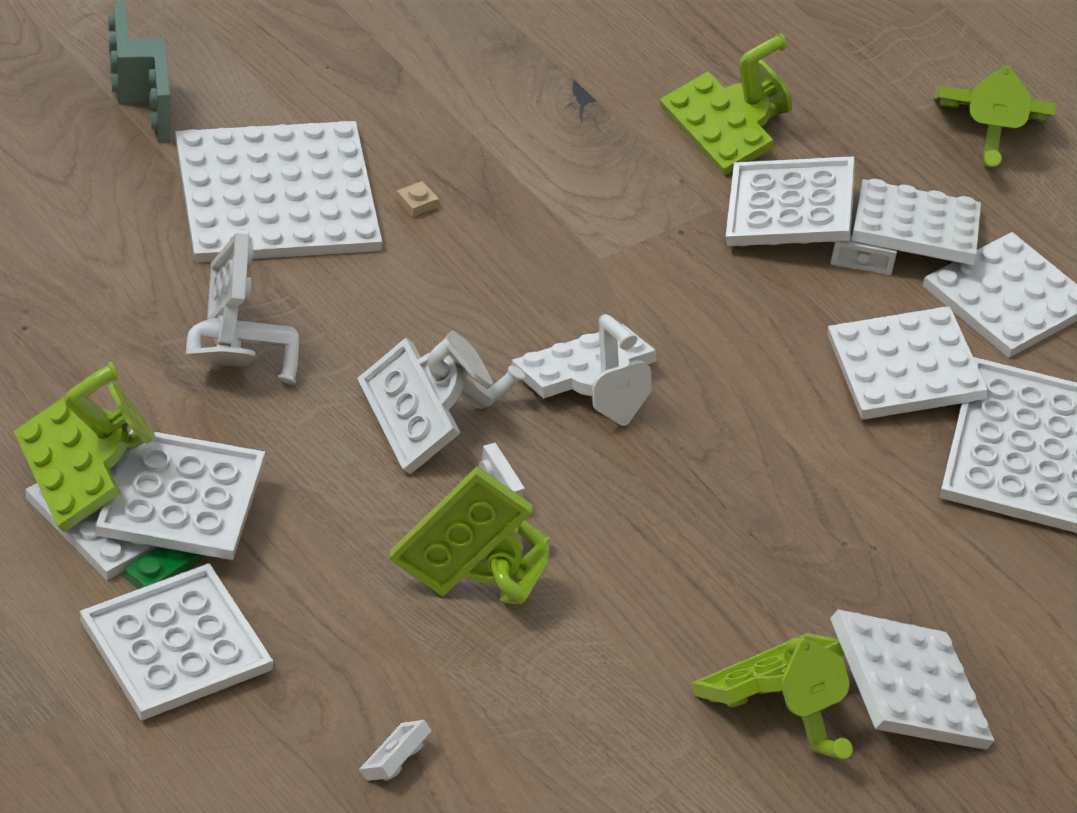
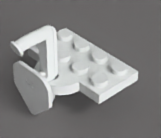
[186,233,299,385]
[511,314,656,426]
[357,330,525,474]

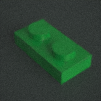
[125,547,201,589]

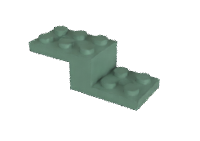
[108,1,170,142]

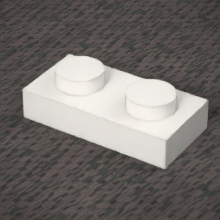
[830,236,897,275]
[479,443,525,498]
[359,720,432,781]

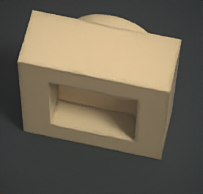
[396,181,439,218]

